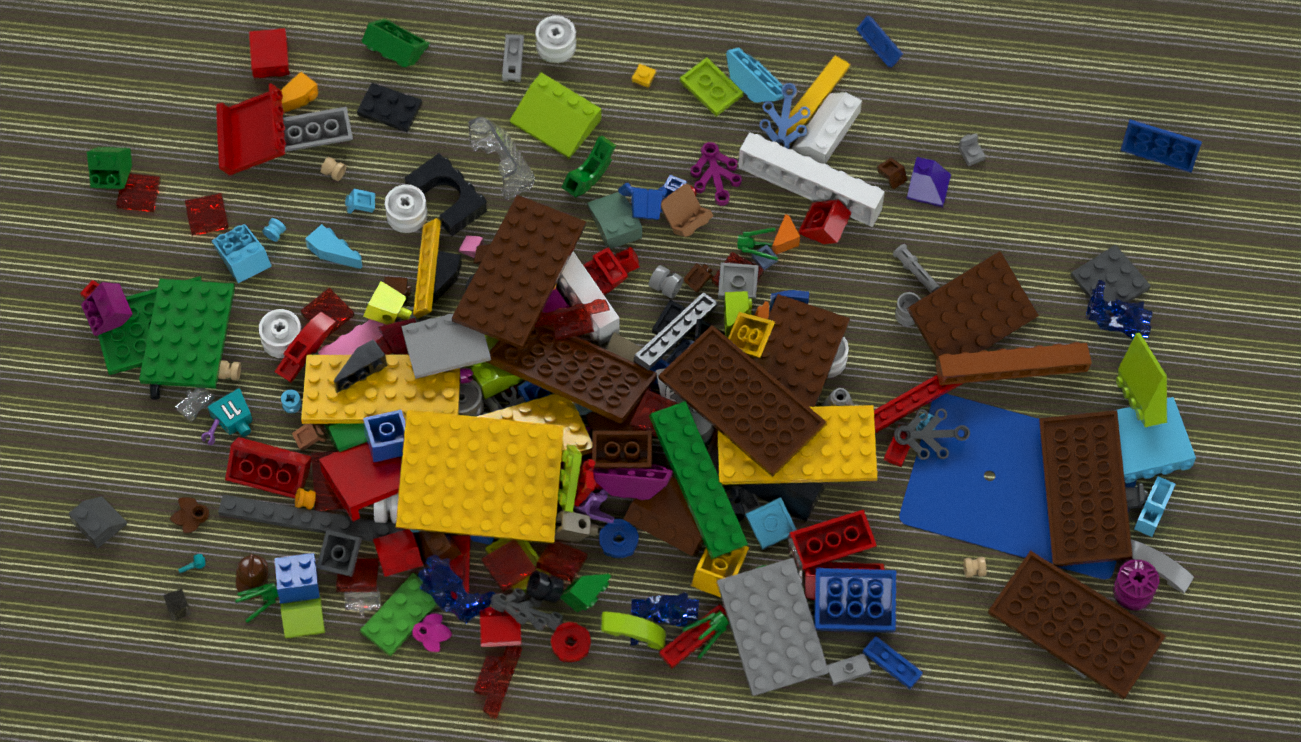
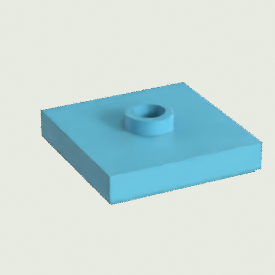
[746,497,797,550]

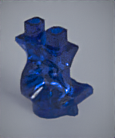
[1086,280,1153,340]
[418,555,496,624]
[630,592,699,646]

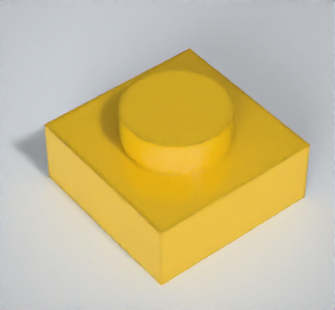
[632,64,656,88]

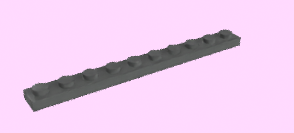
[218,495,414,542]

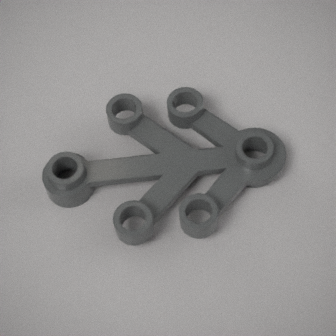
[894,409,970,460]
[491,588,563,630]

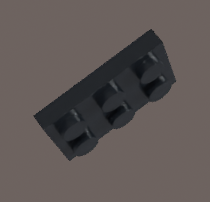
[357,82,422,133]

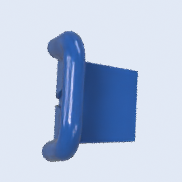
[618,183,667,220]

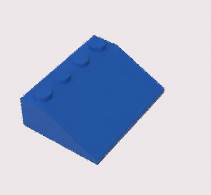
[1120,120,1202,173]
[814,568,896,633]

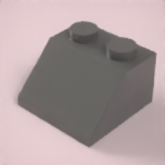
[68,496,128,549]

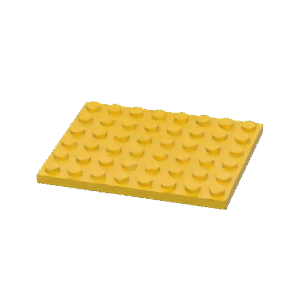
[395,410,564,543]

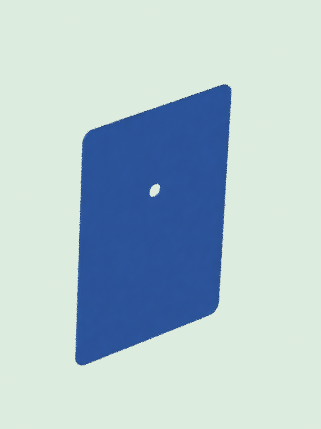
[899,394,1137,580]

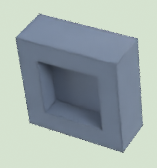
[752,245,778,271]

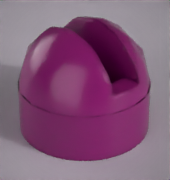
[460,368,474,384]

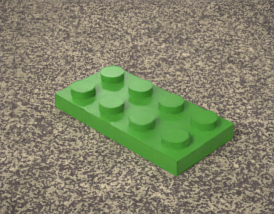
[360,573,443,657]

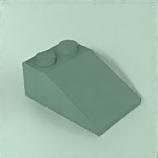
[587,192,642,249]

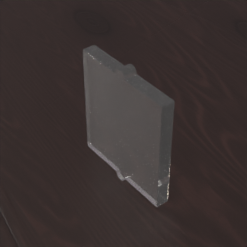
[788,538,803,582]

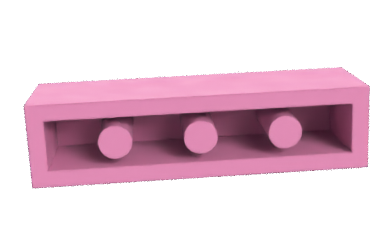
[318,319,386,355]

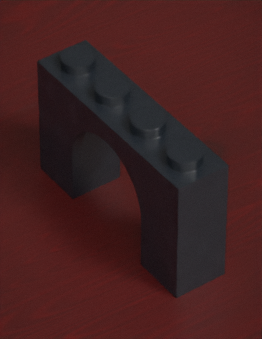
[404,153,487,236]

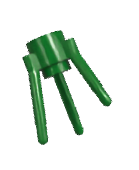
[737,227,778,261]
[235,582,279,623]
[682,612,730,659]

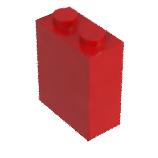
[249,28,290,79]

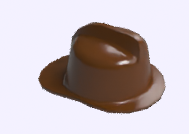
[236,554,268,600]

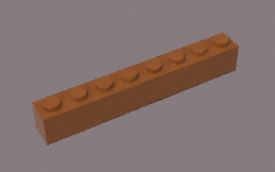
[935,342,1092,385]

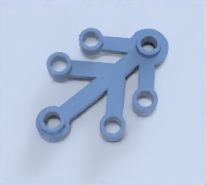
[760,83,810,149]

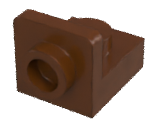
[877,158,908,189]
[684,263,715,293]

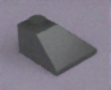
[316,530,362,577]

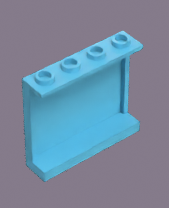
[1117,397,1196,483]

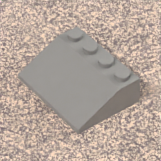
[401,313,491,379]

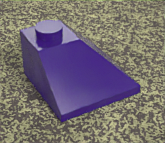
[907,157,951,207]

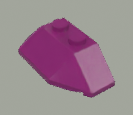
[592,464,672,500]

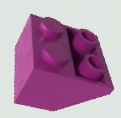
[81,282,133,336]

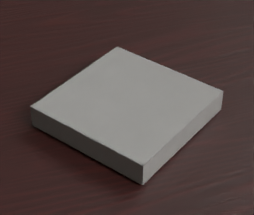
[718,262,758,302]

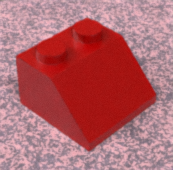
[798,199,851,244]
[373,529,423,577]
[480,607,521,647]

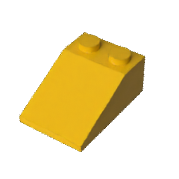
[728,312,775,358]
[691,546,749,598]

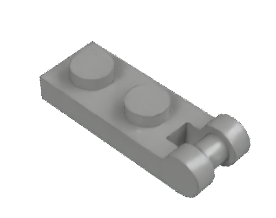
[502,34,524,82]

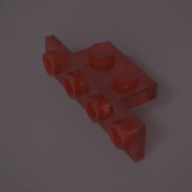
[535,299,610,340]
[473,645,522,719]

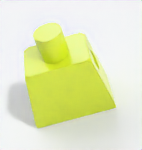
[363,281,413,324]

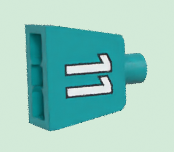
[208,388,253,437]

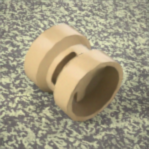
[321,157,346,181]
[218,360,241,381]
[963,557,987,578]

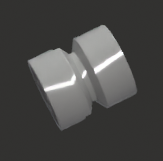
[648,265,684,299]
[895,292,920,326]

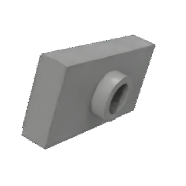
[827,653,871,686]

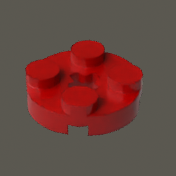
[551,622,591,662]

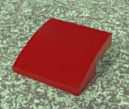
[583,247,628,295]

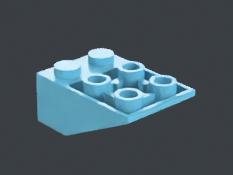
[211,224,272,283]

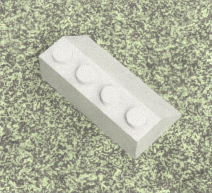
[792,92,862,164]

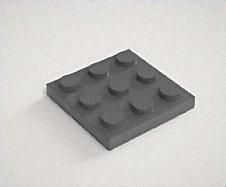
[1070,245,1151,317]

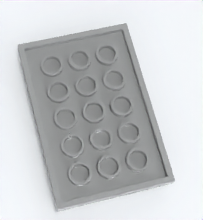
[716,558,829,696]

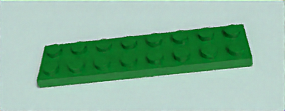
[649,401,748,560]

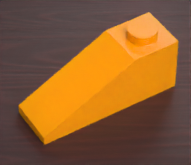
[281,72,318,113]

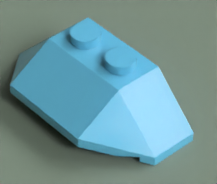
[726,48,787,103]

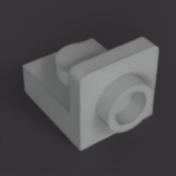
[958,133,985,166]

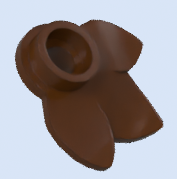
[170,497,209,533]

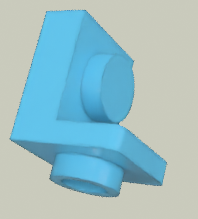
[345,189,375,213]

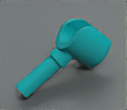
[178,554,205,574]

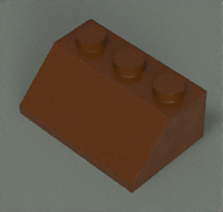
[592,431,652,468]

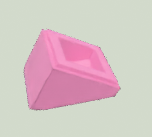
[459,236,484,258]

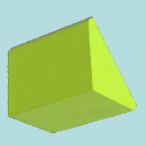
[281,595,325,639]

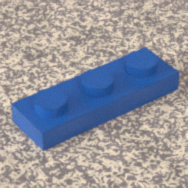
[856,16,903,67]
[863,636,923,689]

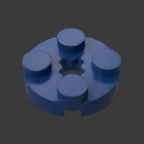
[599,519,639,558]

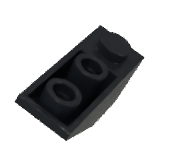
[432,251,462,305]
[334,339,387,393]

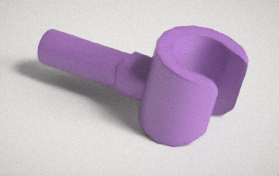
[201,419,220,445]

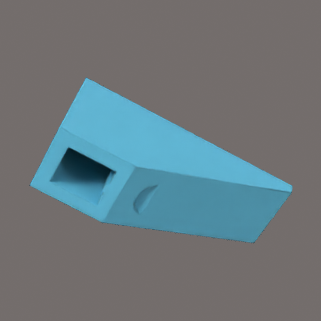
[305,224,362,269]

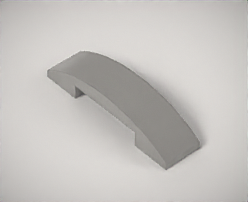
[1126,539,1194,594]

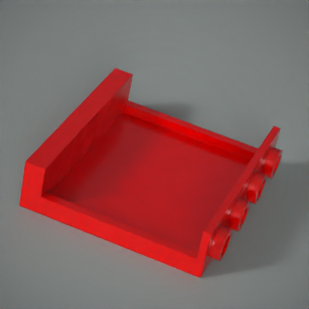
[216,83,286,176]
[319,442,402,521]

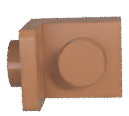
[292,424,327,451]

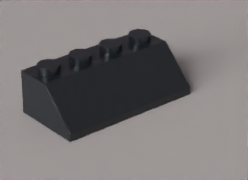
[738,482,825,522]

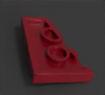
[377,318,416,355]

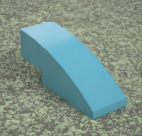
[1134,476,1176,537]

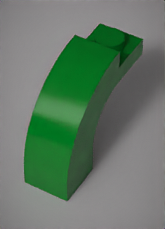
[561,136,616,198]

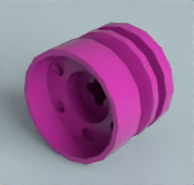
[1113,560,1159,610]

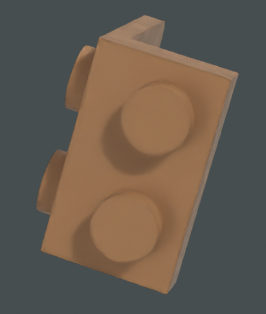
[661,184,714,237]

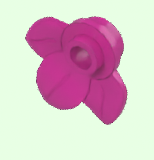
[412,614,452,652]

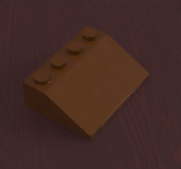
[623,477,704,556]

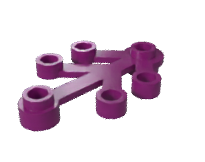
[690,142,742,206]

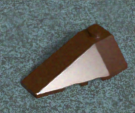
[415,530,462,577]

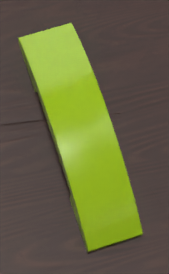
[601,612,666,651]

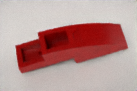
[274,312,337,383]

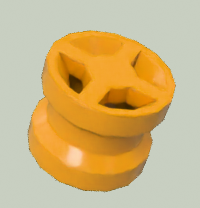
[295,488,316,510]

